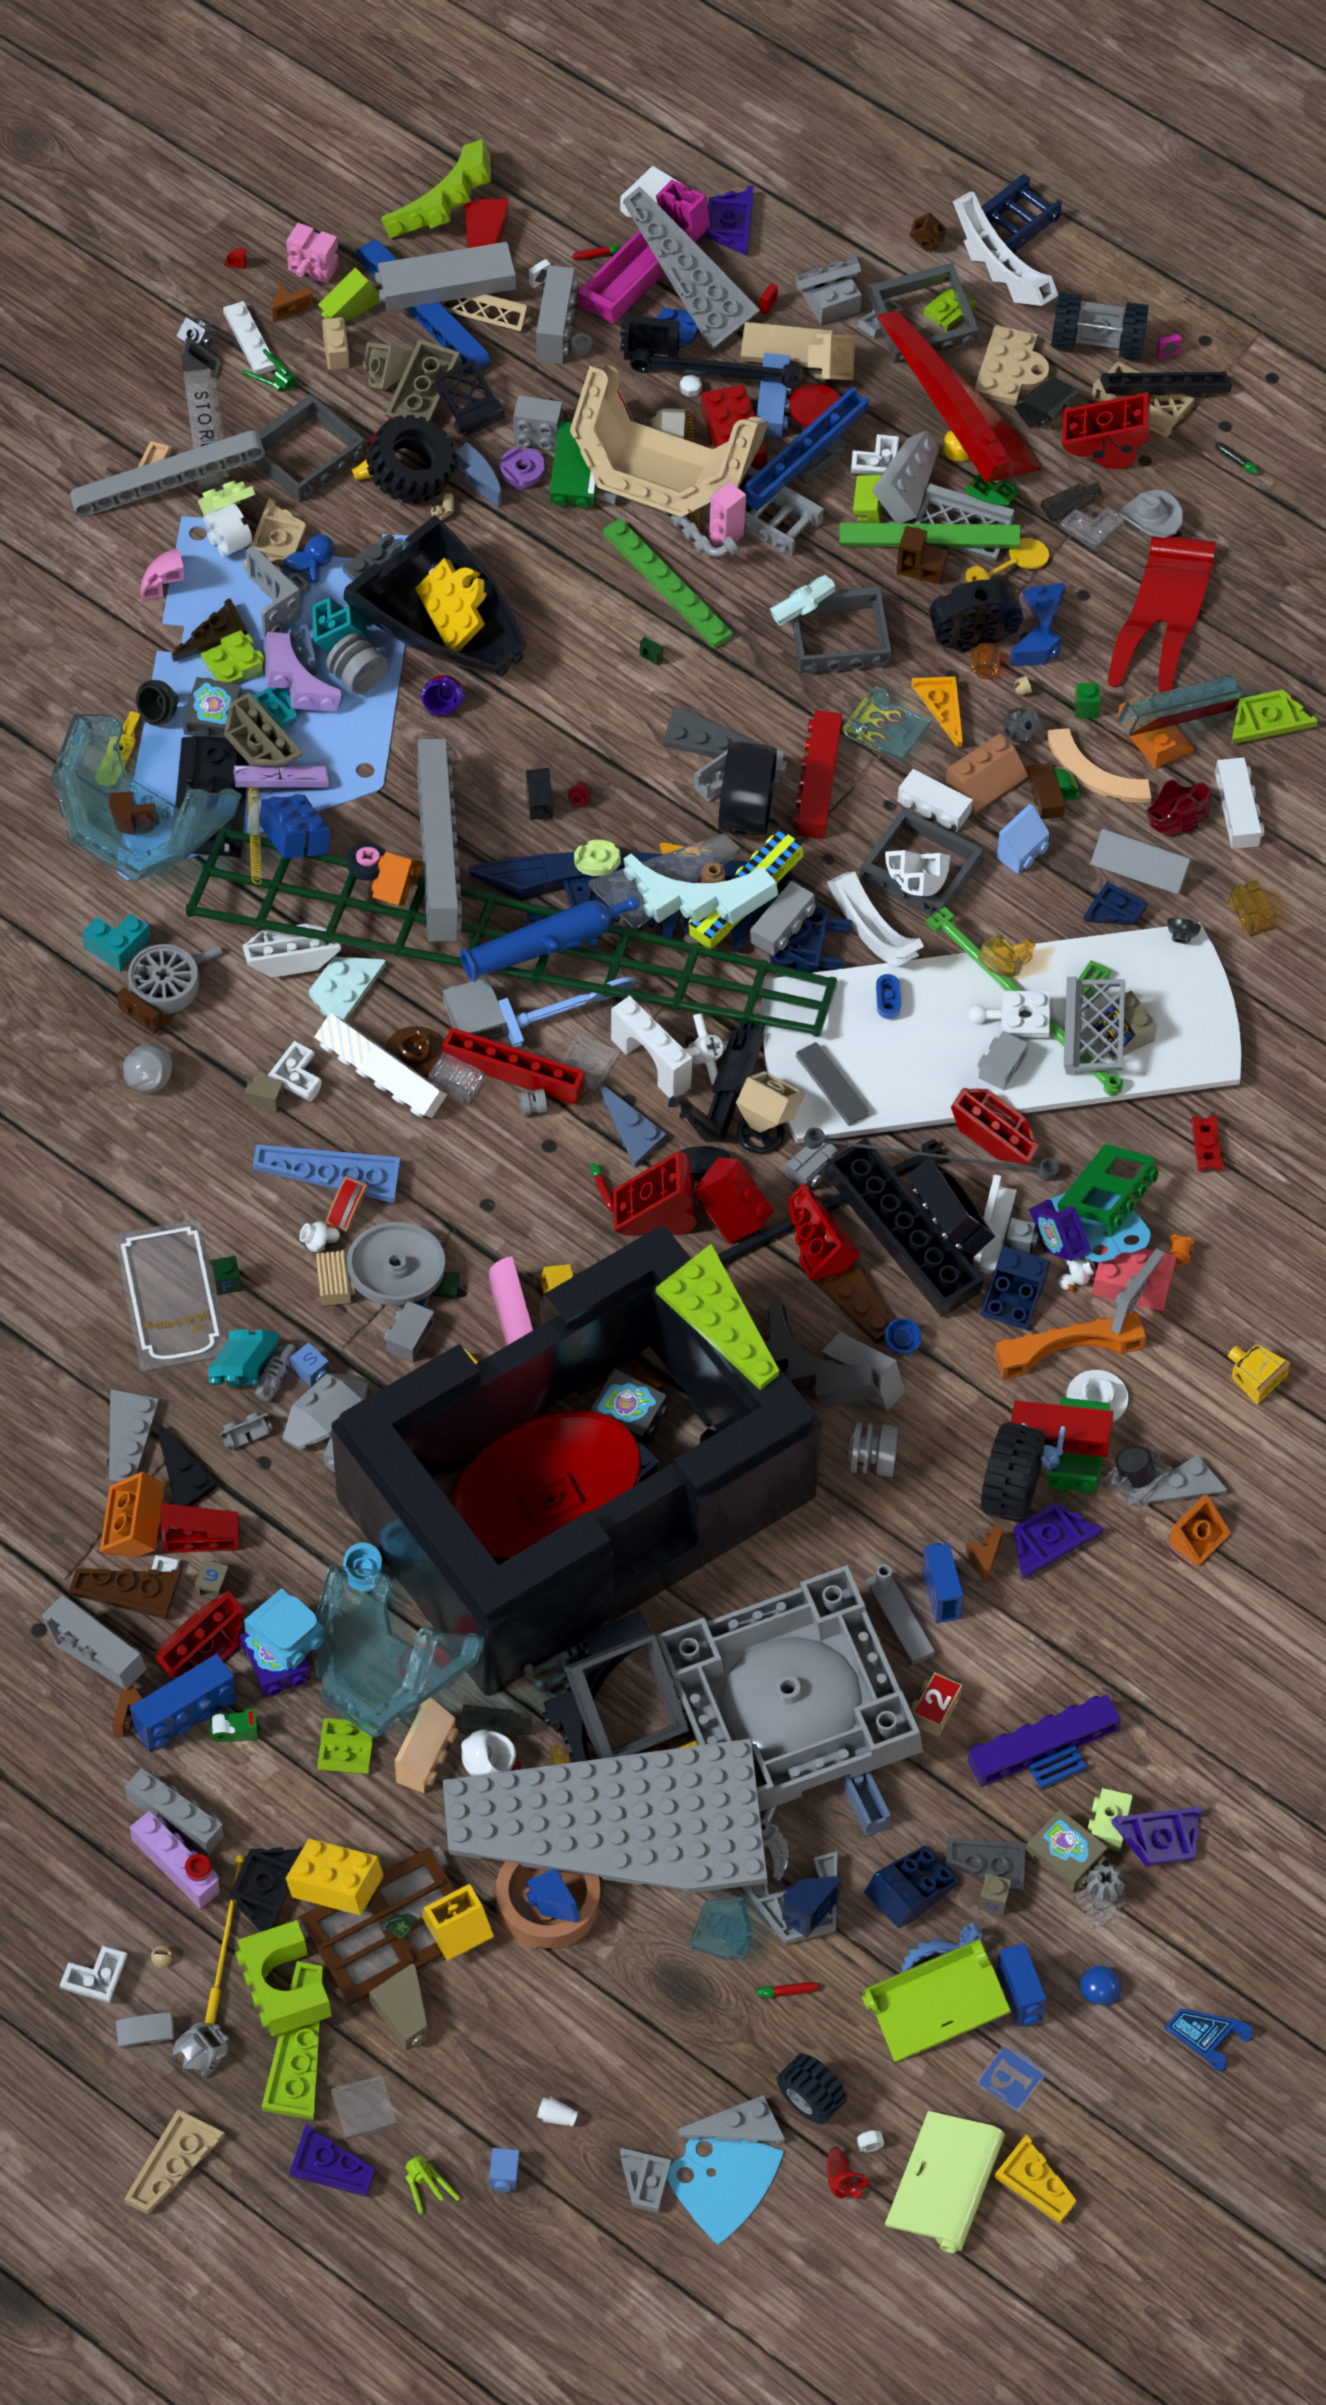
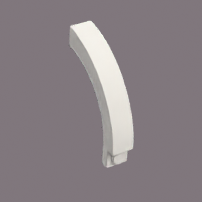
[827,872,924,966]

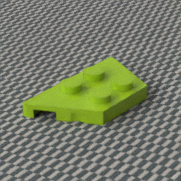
[1231,690,1318,744]

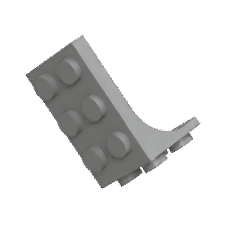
[246,545,301,638]

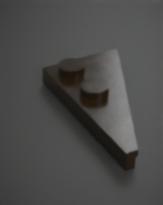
[171,598,247,662]

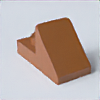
[271,283,313,322]
[966,1525,1003,1582]
[112,1685,142,1738]

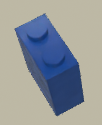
[922,1543,963,1624]
[996,1943,1046,2027]

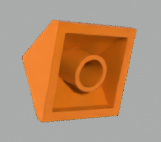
[1169,1494,1231,1566]

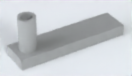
[865,1564,935,1666]

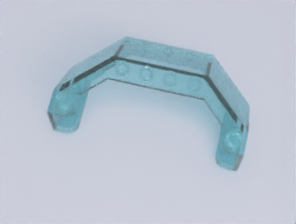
[51,714,242,881]
[314,1565,484,1738]

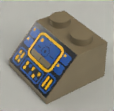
[1092,990,1157,1060]

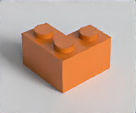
[371,852,423,906]

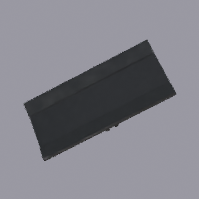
[171,736,249,858]

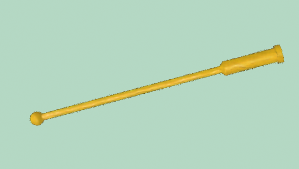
[205,1855,245,2026]

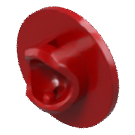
[789,383,841,427]

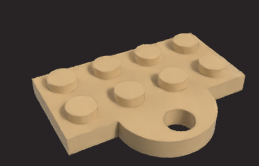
[974,325,1049,405]

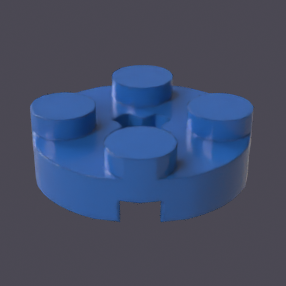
[656,308,697,348]

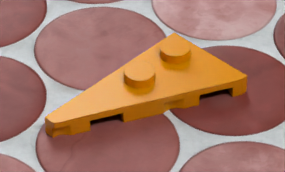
[911,676,963,747]

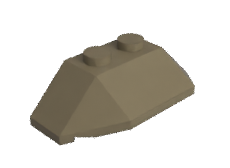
[224,693,303,766]

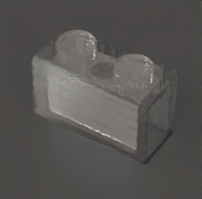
[429,1052,485,1104]

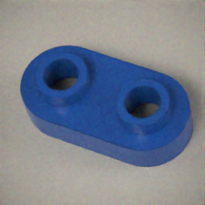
[876,974,901,1019]

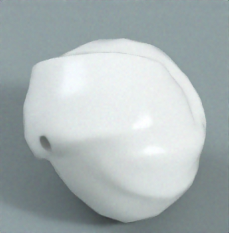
[461,1729,516,1776]

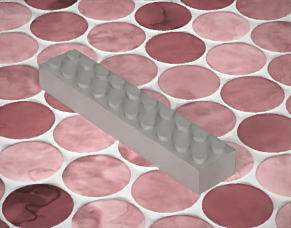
[417,739,462,941]

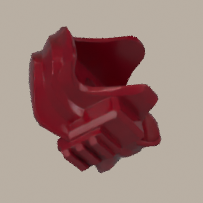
[1146,780,1211,836]

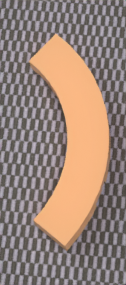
[1046,728,1151,803]

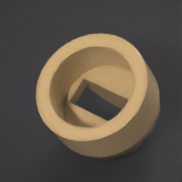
[1013,676,1032,696]
[151,1945,172,1968]

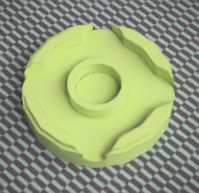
[574,840,621,876]

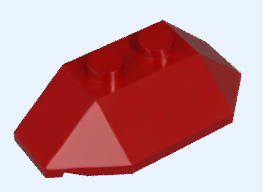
[951,1088,1039,1165]
[154,1590,244,1678]

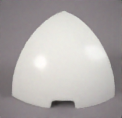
[885,850,951,896]

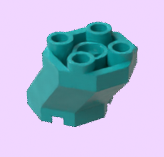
[208,1329,279,1388]

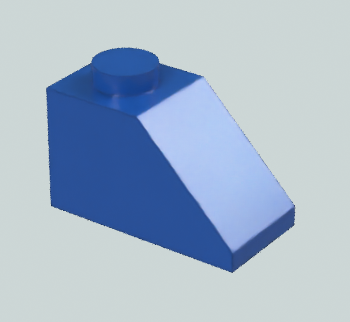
[1010,625,1061,666]
[526,1869,580,1922]

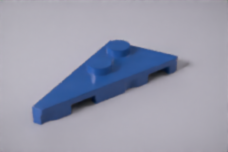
[1022,582,1066,634]

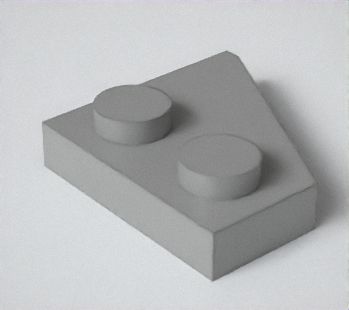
[620,2148,671,2213]

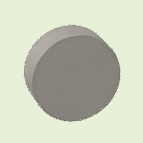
[571,333,593,355]

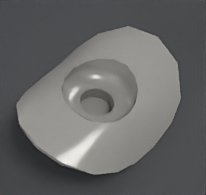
[1119,490,1183,539]

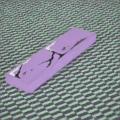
[233,766,329,788]

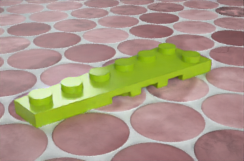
[262,1961,323,2120]

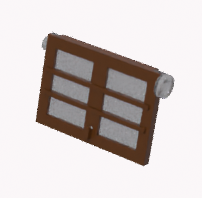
[299,1845,455,2006]

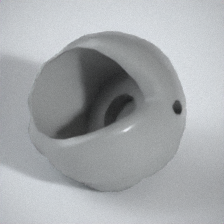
[123,1043,173,1094]

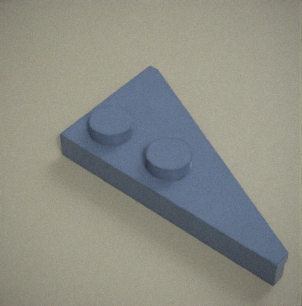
[600,1086,666,1168]

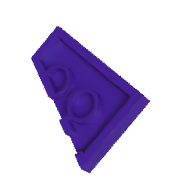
[290,2124,375,2197]

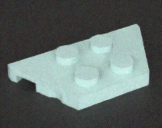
[309,957,386,1021]

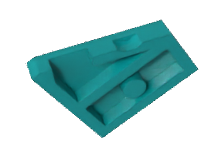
[252,687,297,729]

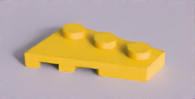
[995,2134,1076,2224]

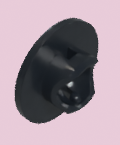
[681,1146,730,1180]

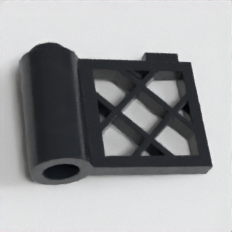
[433,359,505,436]

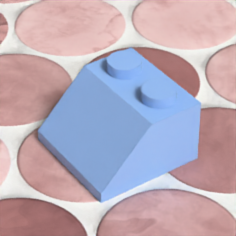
[997,804,1050,874]

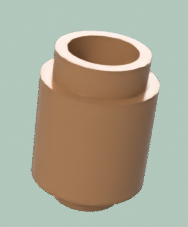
[701,862,725,883]

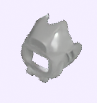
[172,2022,230,2078]

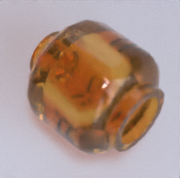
[970,643,1001,679]

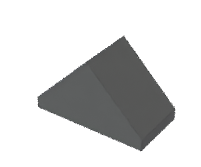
[181,337,221,379]

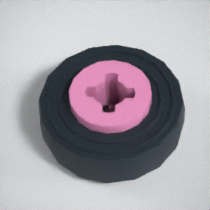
[347,843,386,881]

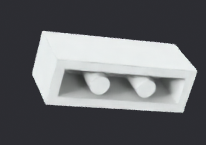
[897,769,973,832]

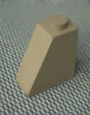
[369,1963,428,2050]

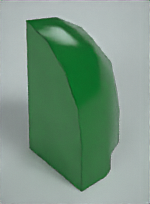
[1053,767,1081,800]

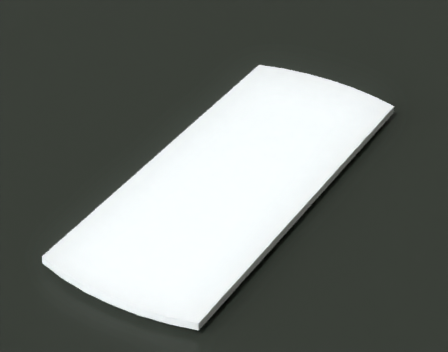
[761,922,1241,1144]

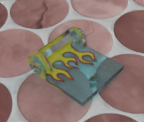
[843,687,931,761]

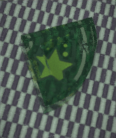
[380,1914,417,1941]

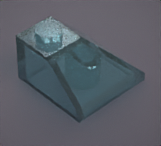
[688,1897,753,1960]

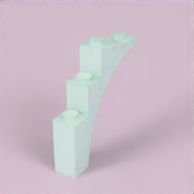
[623,854,778,924]

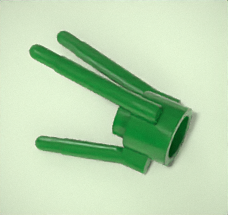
[242,349,297,391]

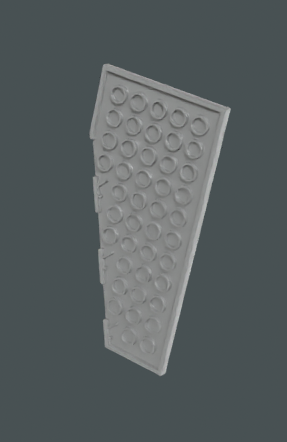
[443,1738,768,1893]

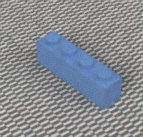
[756,353,793,438]

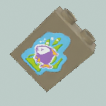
[1025,1809,1108,1892]

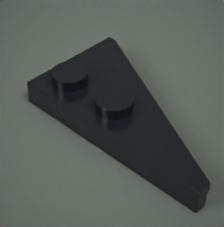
[157,1424,217,1506]

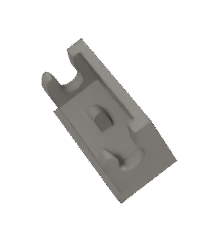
[694,750,728,802]

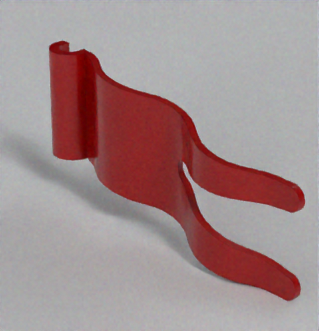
[1108,536,1216,694]

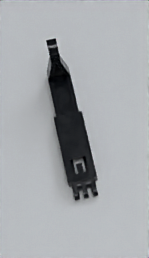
[668,1022,765,1142]

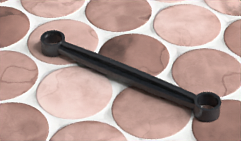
[630,348,804,389]

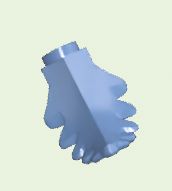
[901,1923,982,1973]

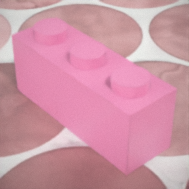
[709,482,746,547]

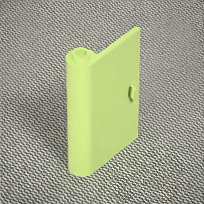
[885,2111,1005,2253]

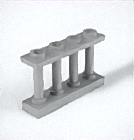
[742,466,824,556]

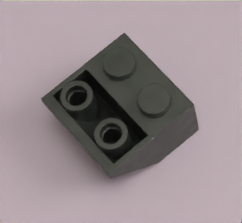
[1013,376,1079,428]

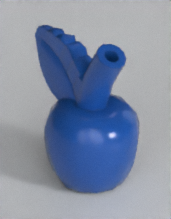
[283,534,334,583]

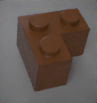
[897,526,948,585]

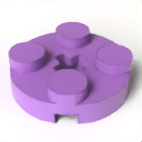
[500,447,545,490]

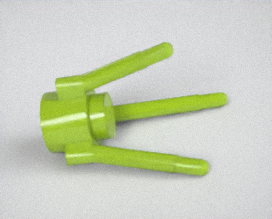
[405,2156,460,2214]

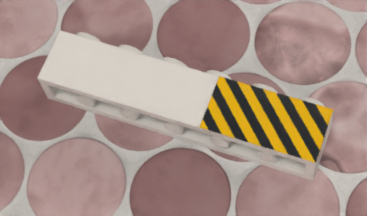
[315,1013,448,1118]

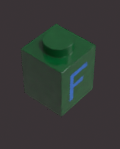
[212,1256,241,1295]

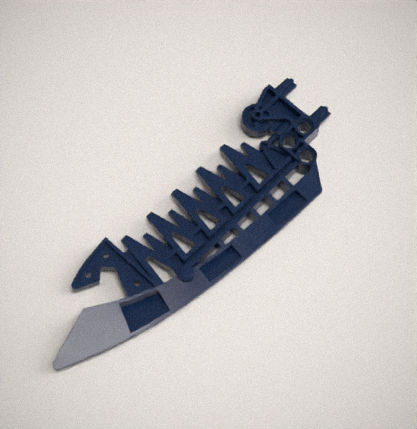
[468,852,851,973]

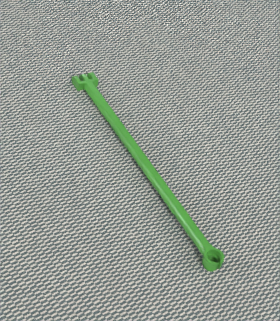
[925,907,1123,1096]

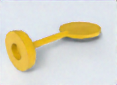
[966,538,1049,583]

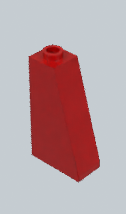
[465,198,509,248]

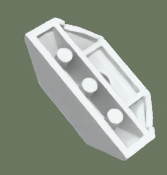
[243,924,341,978]

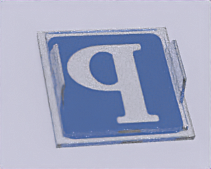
[974,2044,1048,2114]

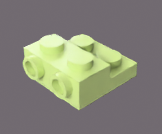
[198,480,255,516]

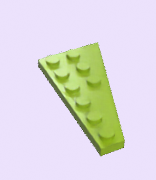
[656,1244,779,1390]

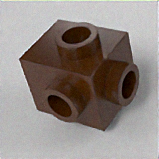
[909,213,947,251]

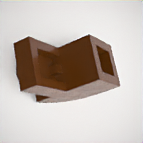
[109,791,159,835]

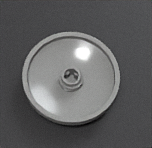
[347,1222,445,1306]

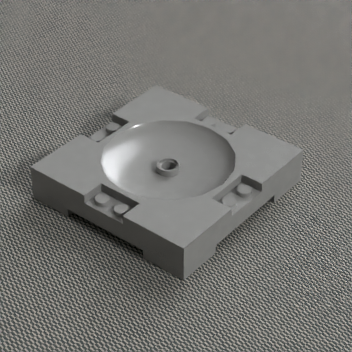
[657,1565,923,1812]

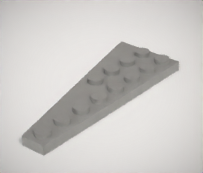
[623,186,760,350]

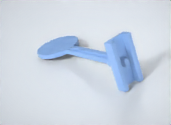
[498,977,636,1047]

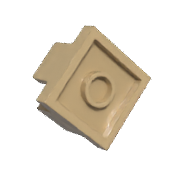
[808,334,855,380]

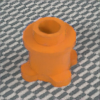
[1167,1234,1194,1266]

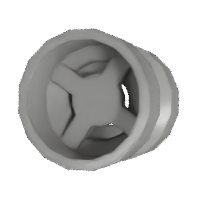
[519,1089,547,1116]

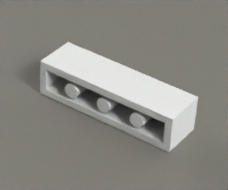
[1215,757,1264,849]

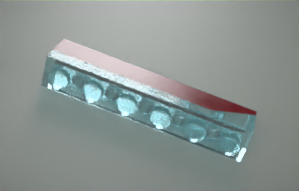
[1117,675,1244,736]

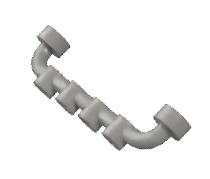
[662,510,739,557]

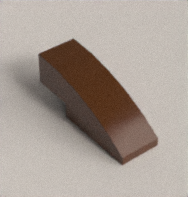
[1027,763,1065,819]

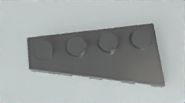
[663,705,758,758]

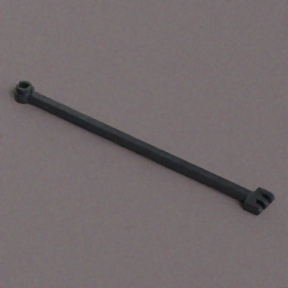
[717,1139,948,1265]

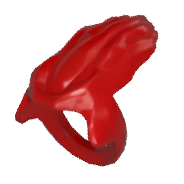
[827,2146,869,2199]

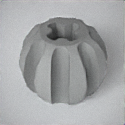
[1086,1864,1125,1903]

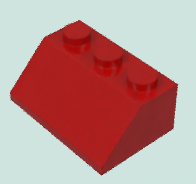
[692,1157,774,1244]

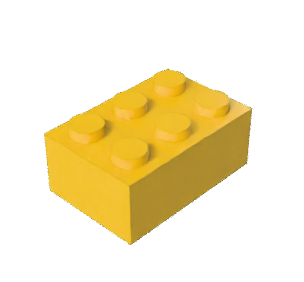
[286,1839,384,1916]

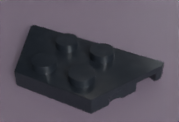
[229,1846,304,1932]

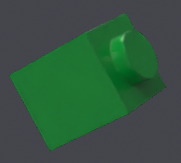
[1074,683,1100,718]

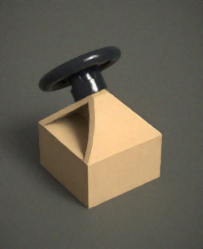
[736,1071,806,1154]

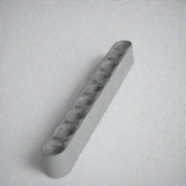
[70,430,265,517]

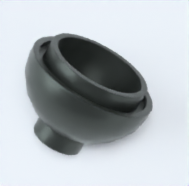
[136,680,179,726]

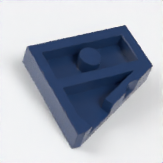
[1083,881,1147,925]

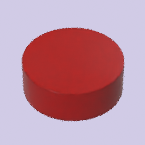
[185,1854,212,1882]

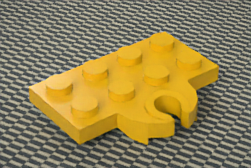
[415,558,487,652]

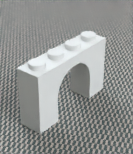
[611,996,692,1098]

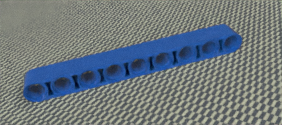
[356,239,490,374]

